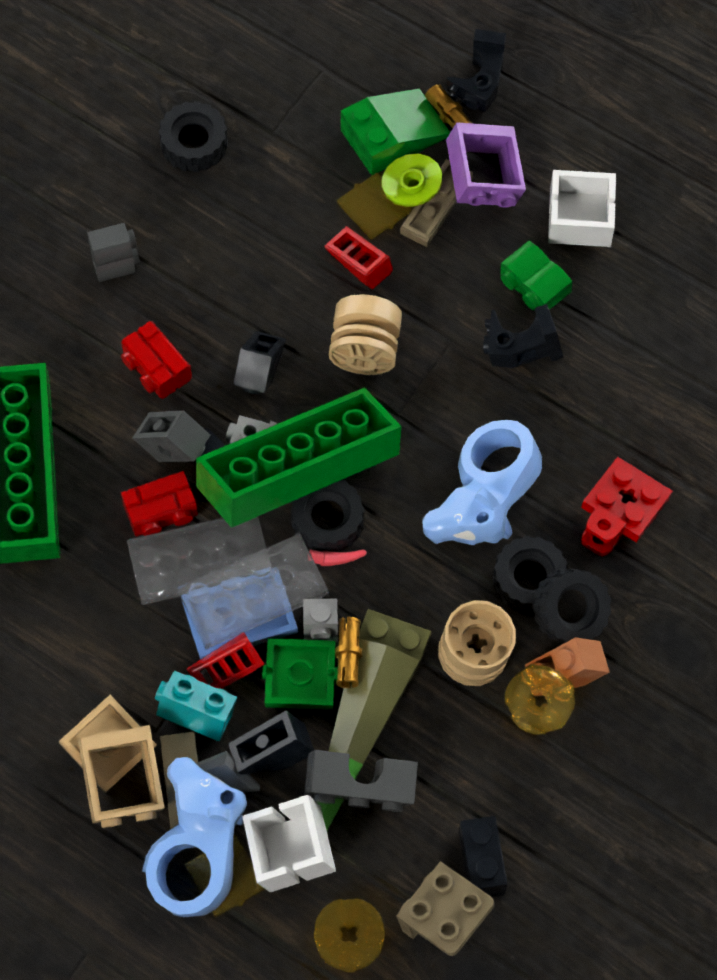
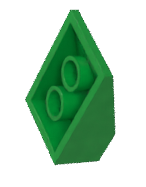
[341,88,450,176]

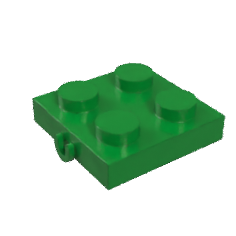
[262,639,338,710]

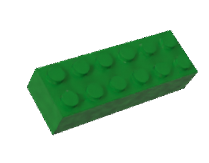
[0,363,60,564]
[196,387,402,528]

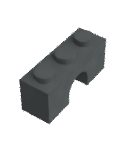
[304,750,418,812]

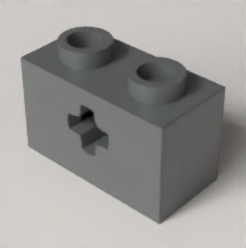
[132,410,210,462]

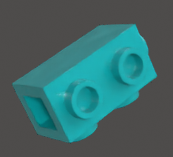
[155,670,237,741]

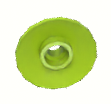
[382,154,443,207]

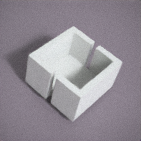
[548,170,616,247]
[242,795,336,892]

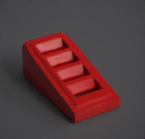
[324,226,393,289]
[187,632,264,689]

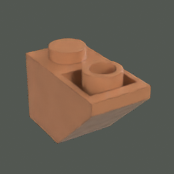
[525,637,610,696]

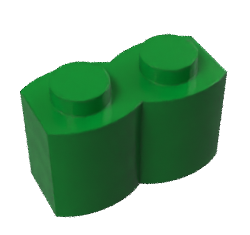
[500,241,572,311]

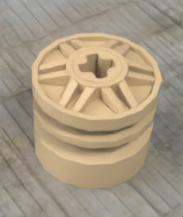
[329,294,402,375]
[438,600,516,686]

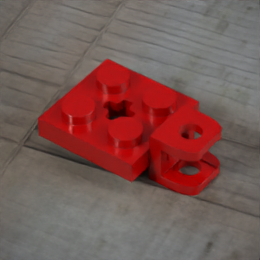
[581,457,673,556]

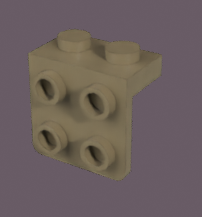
[396,861,495,956]

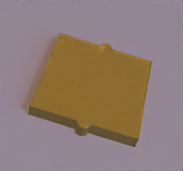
[337,173,411,240]
[185,835,265,918]

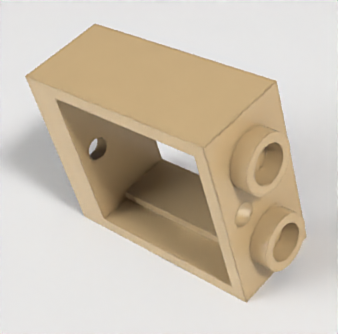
[78,725,165,828]

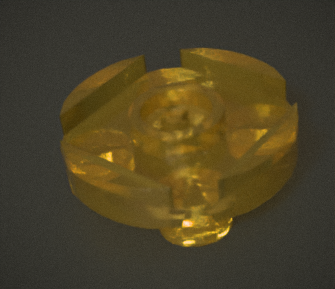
[505,664,575,735]
[314,898,385,973]

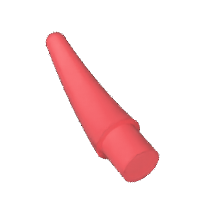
[308,549,367,566]

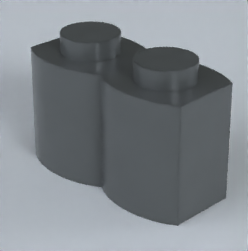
[87,223,140,282]

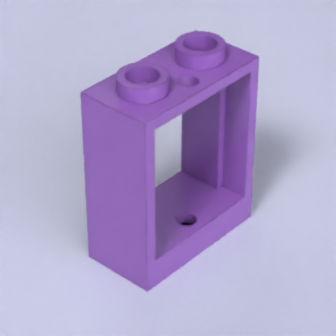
[446,123,526,207]

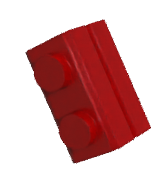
[121,321,192,399]
[120,471,198,537]

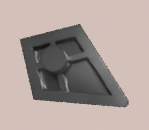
[196,751,260,793]

